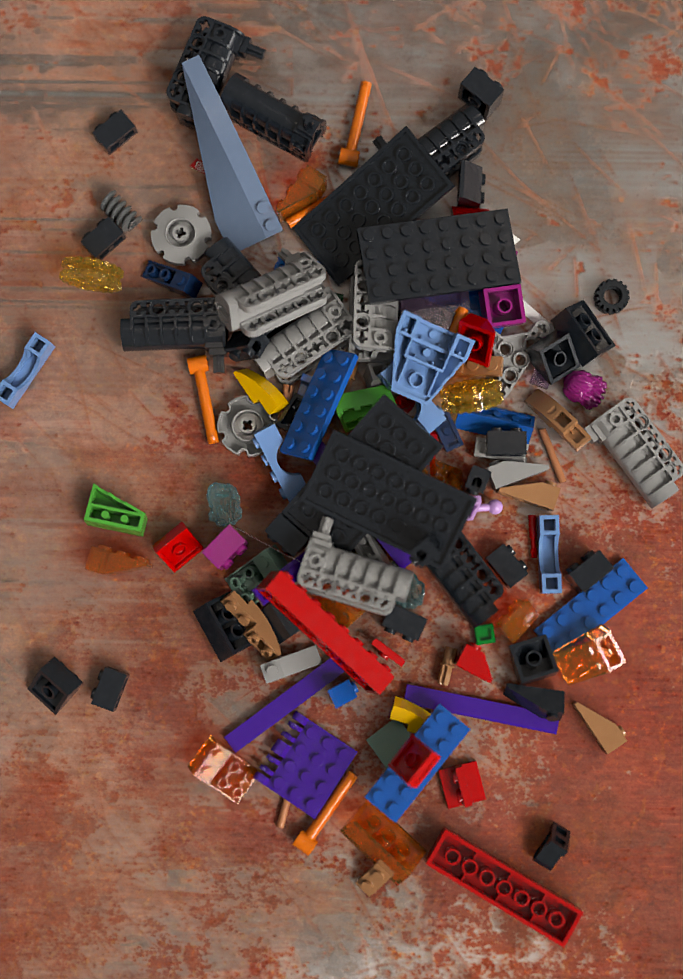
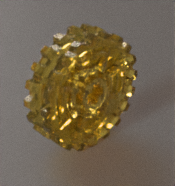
[59,256,124,293]
[439,378,504,414]

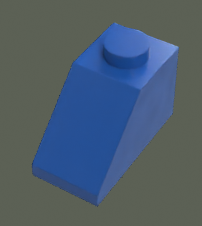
[327,679,359,709]

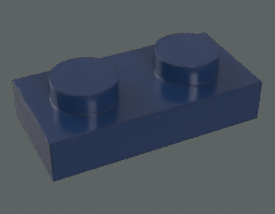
[435,410,464,453]

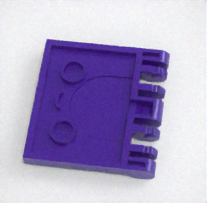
[253,711,357,819]

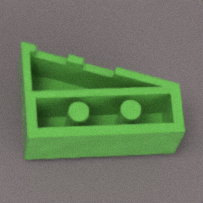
[336,385,396,433]
[84,483,148,537]

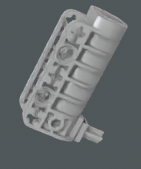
[215,248,327,337]
[348,260,398,363]
[253,284,357,385]
[584,398,683,509]
[298,517,414,616]

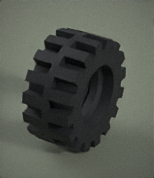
[594,279,630,315]

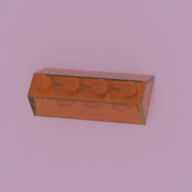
[340,800,427,886]

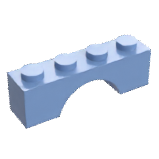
[0,332,55,409]
[376,362,446,434]
[252,422,306,502]
[537,515,562,594]

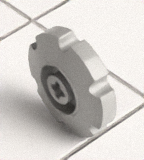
[151,205,212,266]
[217,396,279,457]

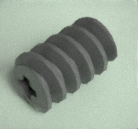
[100,190,142,232]

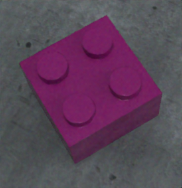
[478,284,526,329]
[202,525,249,570]

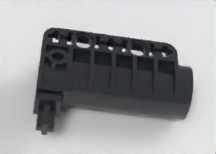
[166,16,266,130]
[220,73,327,162]
[372,103,485,178]
[201,237,303,339]
[120,297,228,374]
[391,532,504,629]

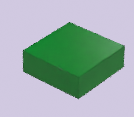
[474,623,496,645]

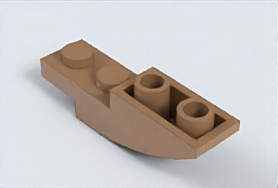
[453,356,504,378]
[524,389,591,452]
[220,590,281,661]

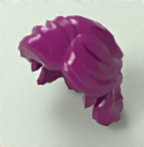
[562,370,607,410]

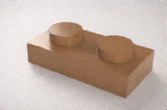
[355,859,395,897]

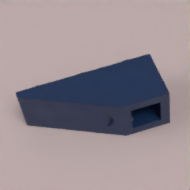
[141,260,203,298]

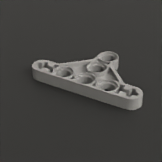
[490,320,550,400]

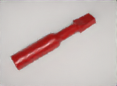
[528,515,537,558]

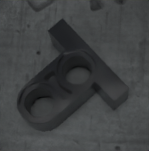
[533,822,571,871]

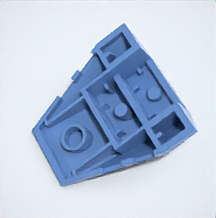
[391,310,475,406]

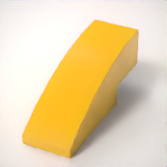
[233,369,289,415]
[390,696,430,733]

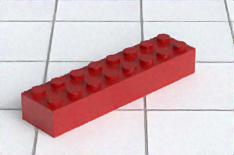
[256,571,395,695]
[424,826,584,948]

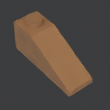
[497,481,561,512]
[572,701,627,754]

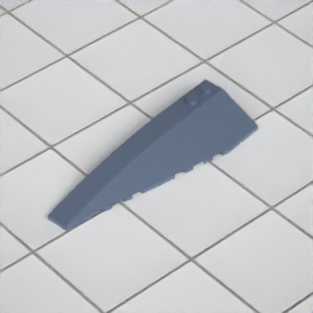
[182,55,283,251]

